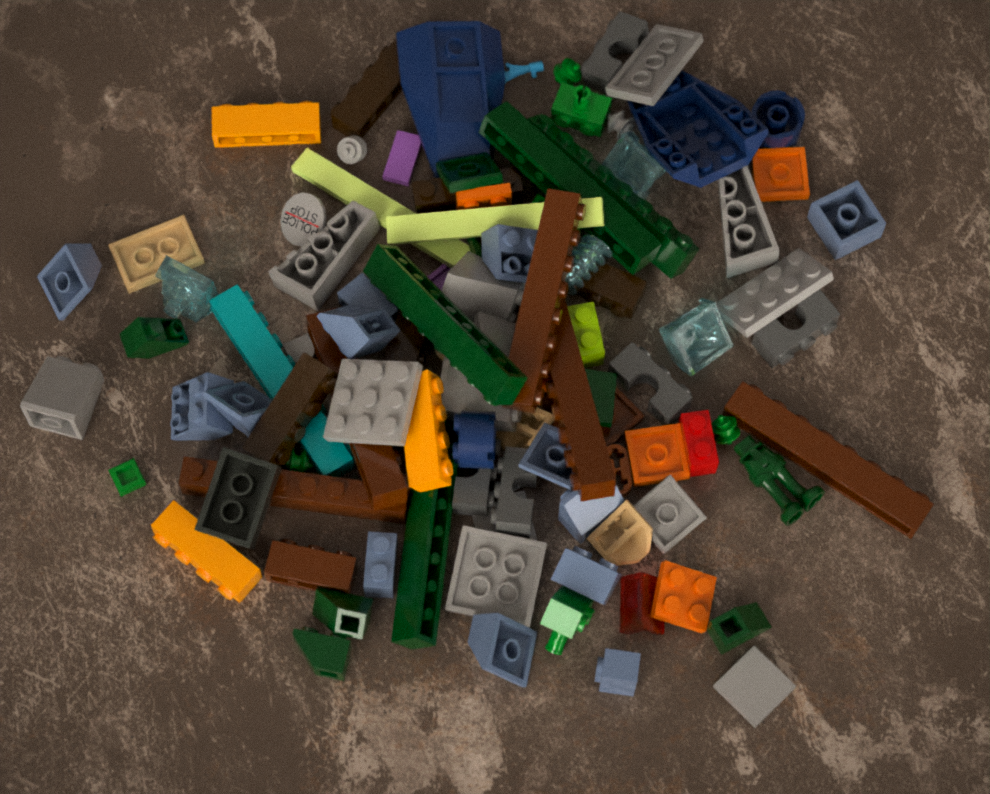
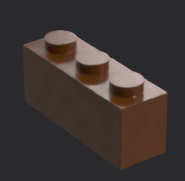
[264,539,358,594]

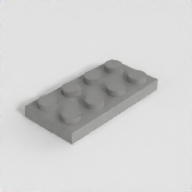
[606,24,703,106]
[713,248,834,338]

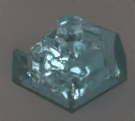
[601,131,666,200]
[155,255,218,323]
[659,298,733,376]

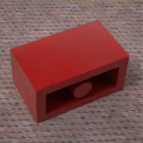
[679,410,719,477]

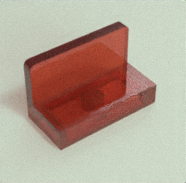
[620,572,665,635]

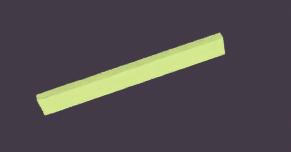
[291,148,471,269]
[386,197,604,245]

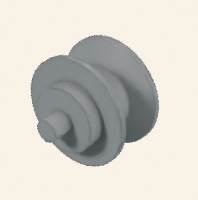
[607,110,635,140]
[337,135,367,164]

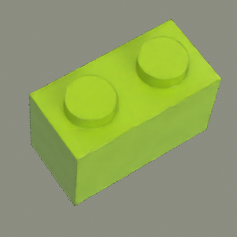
[567,302,605,368]

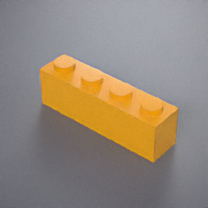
[212,101,321,148]
[404,369,453,492]
[151,500,262,603]

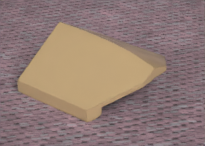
[496,407,554,451]
[586,500,653,566]

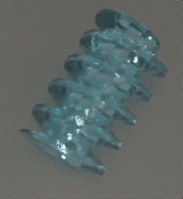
[565,234,612,295]

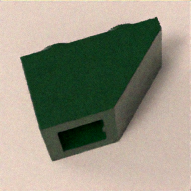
[119,317,189,359]
[312,587,373,640]
[707,602,772,655]
[292,627,352,681]

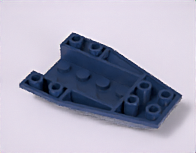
[396,21,505,178]
[626,70,769,188]

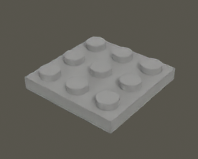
[323,359,423,446]
[445,525,547,628]

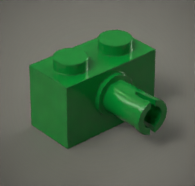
[551,82,612,138]
[540,585,595,655]

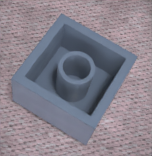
[807,180,886,260]

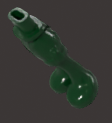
[733,435,825,526]

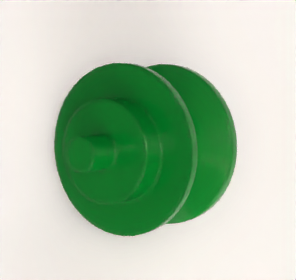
[553,58,582,85]
[711,415,741,445]
[283,448,313,473]

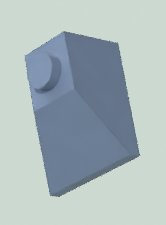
[37,244,102,321]
[203,381,272,438]
[519,422,573,490]
[468,613,537,687]

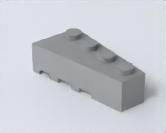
[717,166,779,278]
[268,201,380,311]

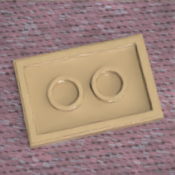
[108,215,205,294]

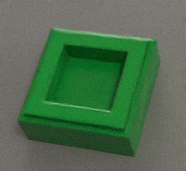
[108,458,147,497]

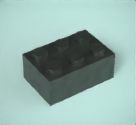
[195,447,282,549]

